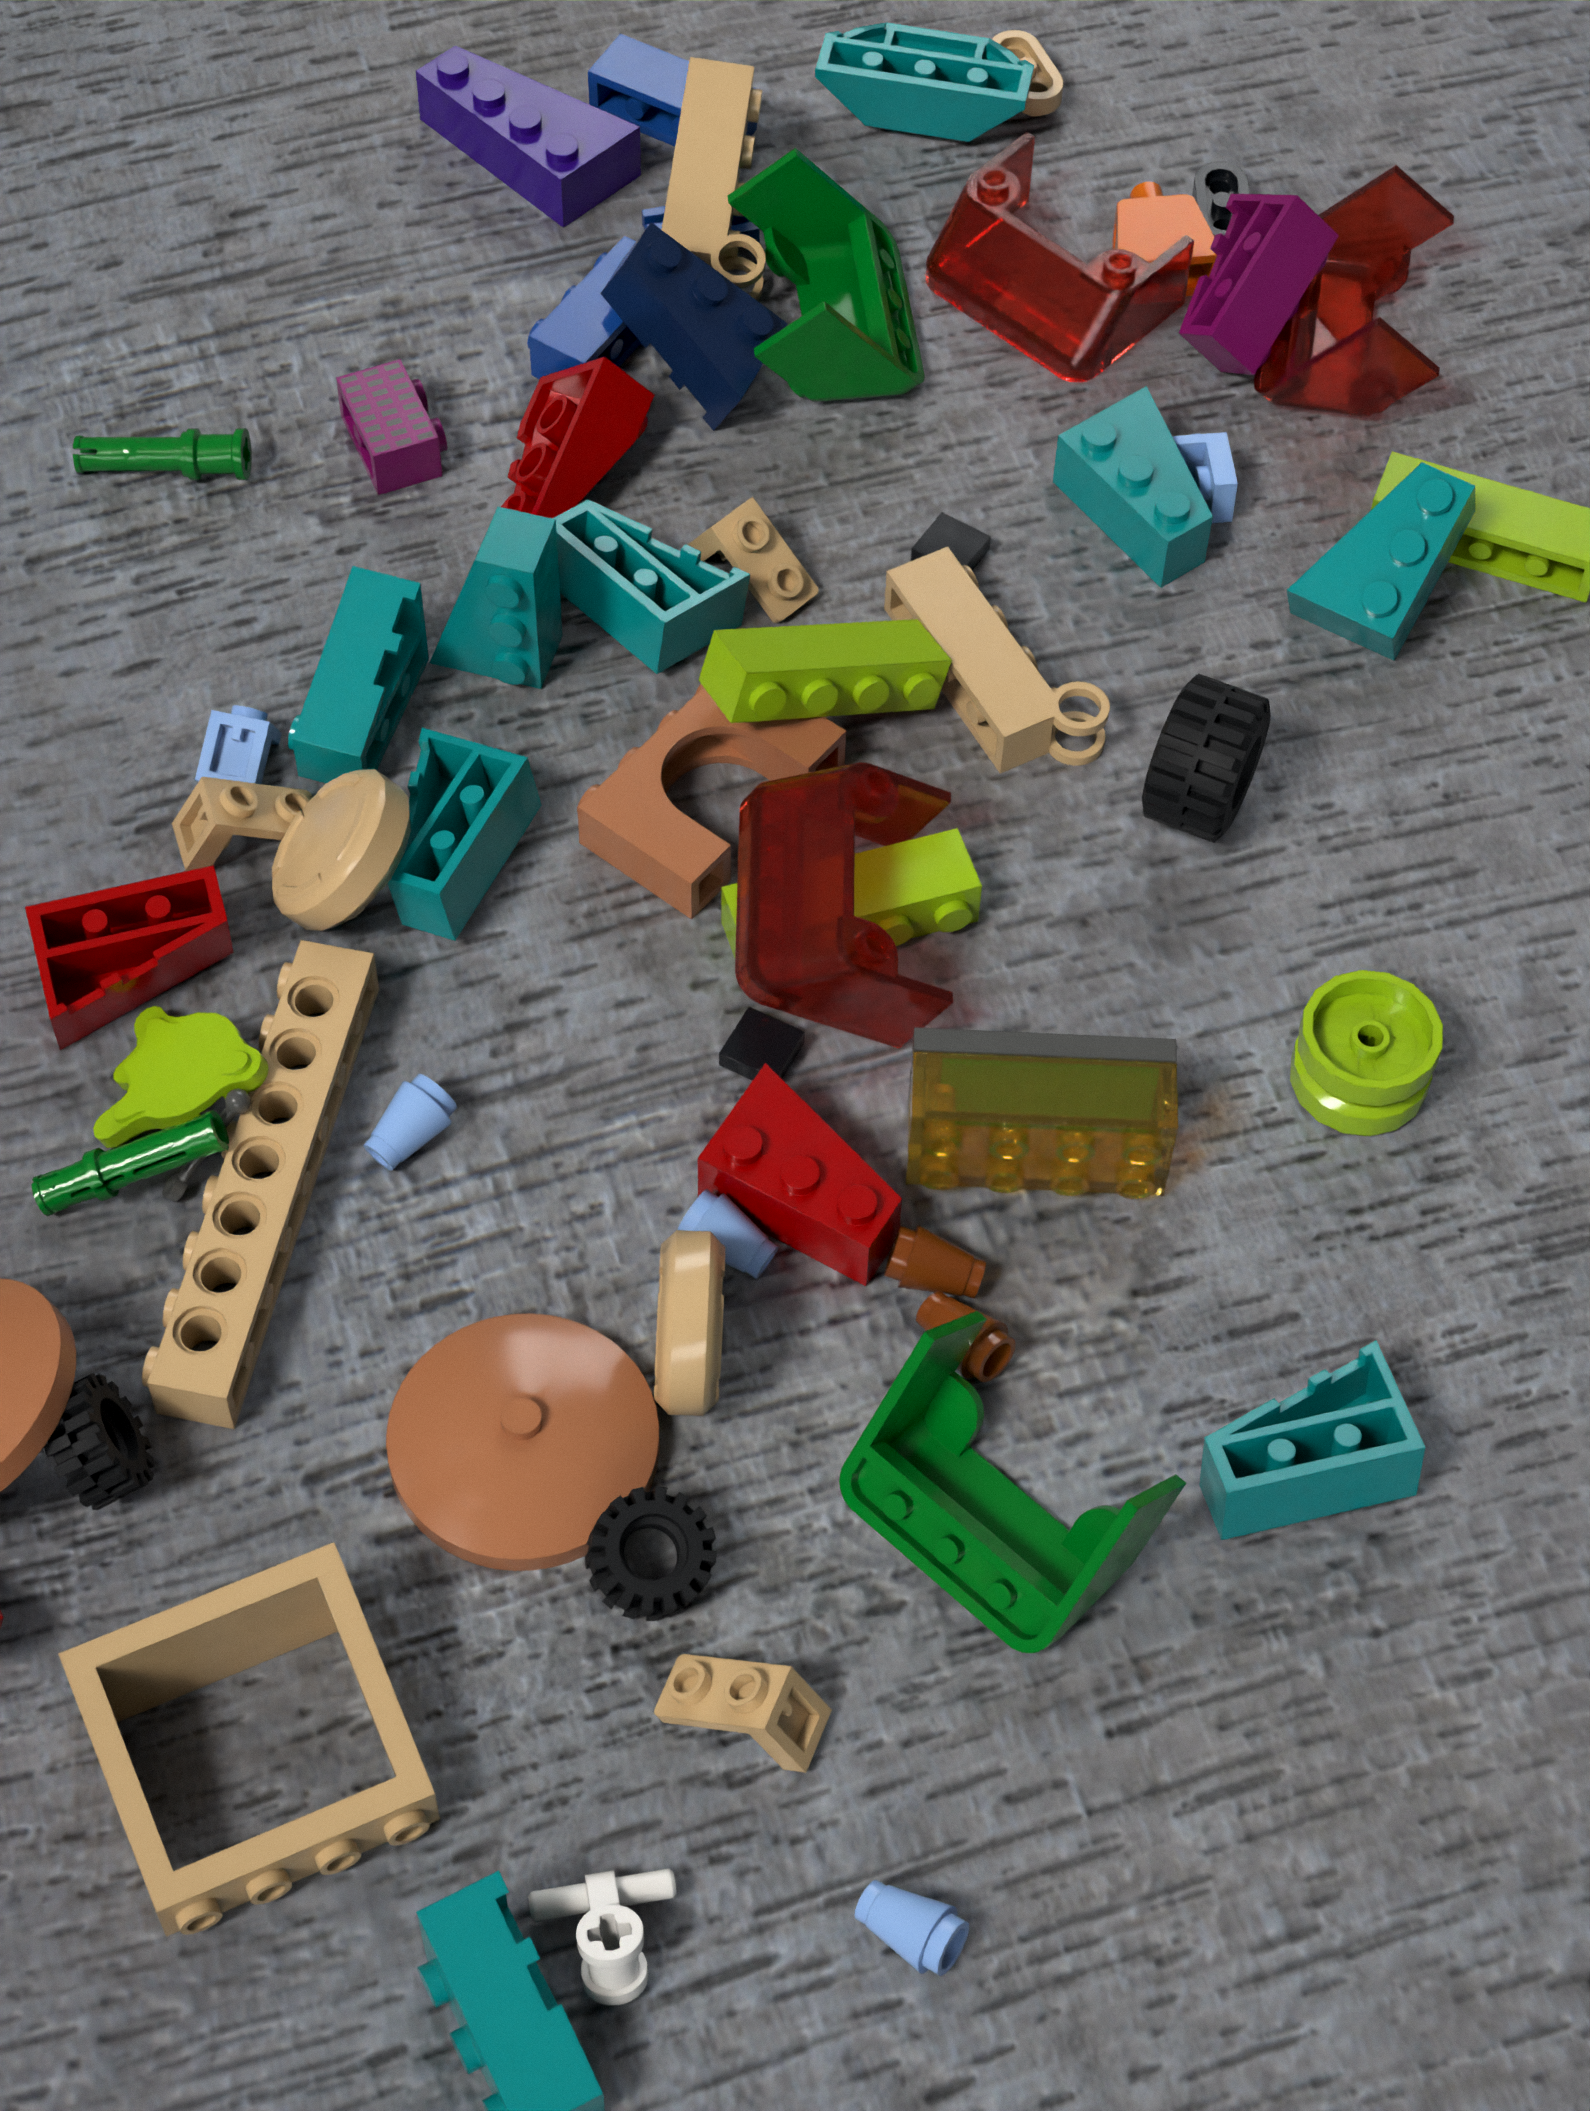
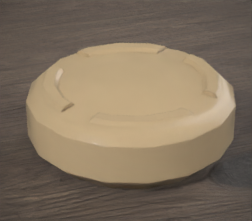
[272,769,411,931]
[654,1230,725,1416]

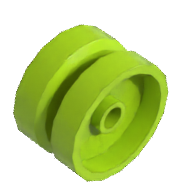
[1290,970,1443,1136]

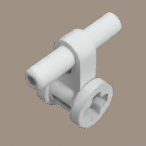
[528,1868,677,2005]

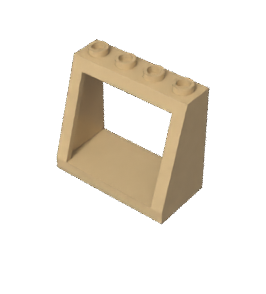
[58,1542,440,1937]

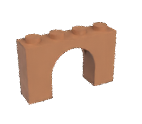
[577,684,846,919]

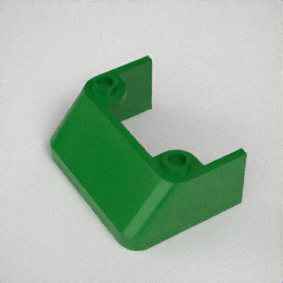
[727,148,925,402]
[839,1311,1186,1653]

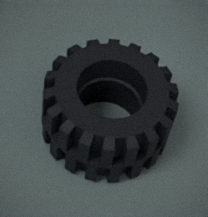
[1142,674,1271,843]

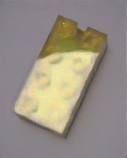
[906,1027,1178,1199]

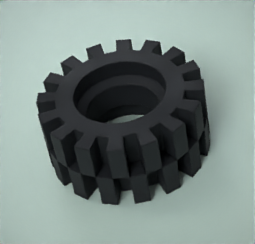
[43,1373,154,1510]
[585,1486,717,1621]

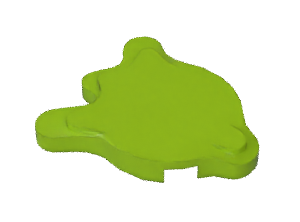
[93,1006,269,1148]

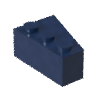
[600,223,788,431]

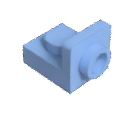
[1173,432,1238,523]
[195,705,282,784]

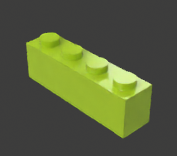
[1371,451,1590,603]
[699,619,952,723]
[721,828,982,981]

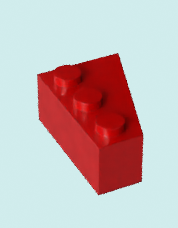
[25,865,234,1050]
[698,1063,902,1286]

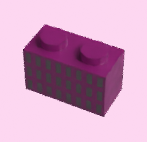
[336,359,448,495]

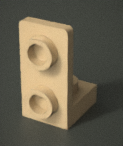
[687,496,819,623]
[172,777,313,871]
[654,1654,832,1773]

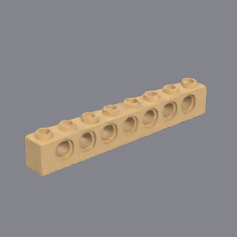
[142,940,379,1429]

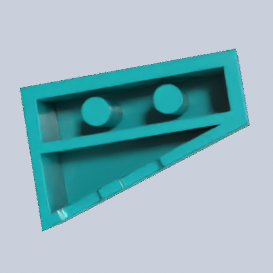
[1053,386,1213,588]
[1287,462,1475,661]
[552,499,750,674]
[429,507,563,689]
[288,566,429,783]
[387,727,542,941]
[1199,1340,1426,1540]
[416,1870,605,2111]

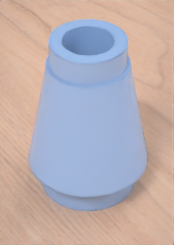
[363,1074,457,1171]
[677,1189,779,1279]
[854,1880,969,1976]

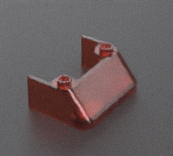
[925,132,1194,382]
[1254,165,1454,417]
[735,762,953,1048]

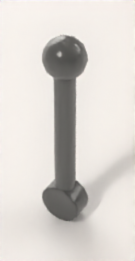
[162,1088,251,1202]

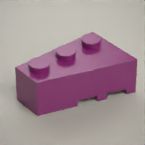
[1179,194,1339,375]

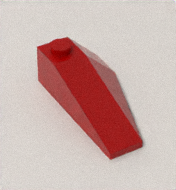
[501,357,655,518]

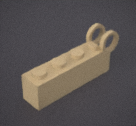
[661,57,766,301]
[884,546,1110,774]

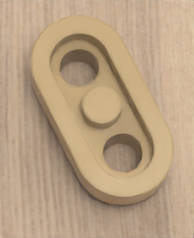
[992,30,1063,116]

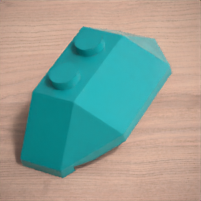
[815,22,1034,142]

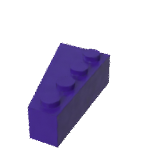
[416,45,641,228]

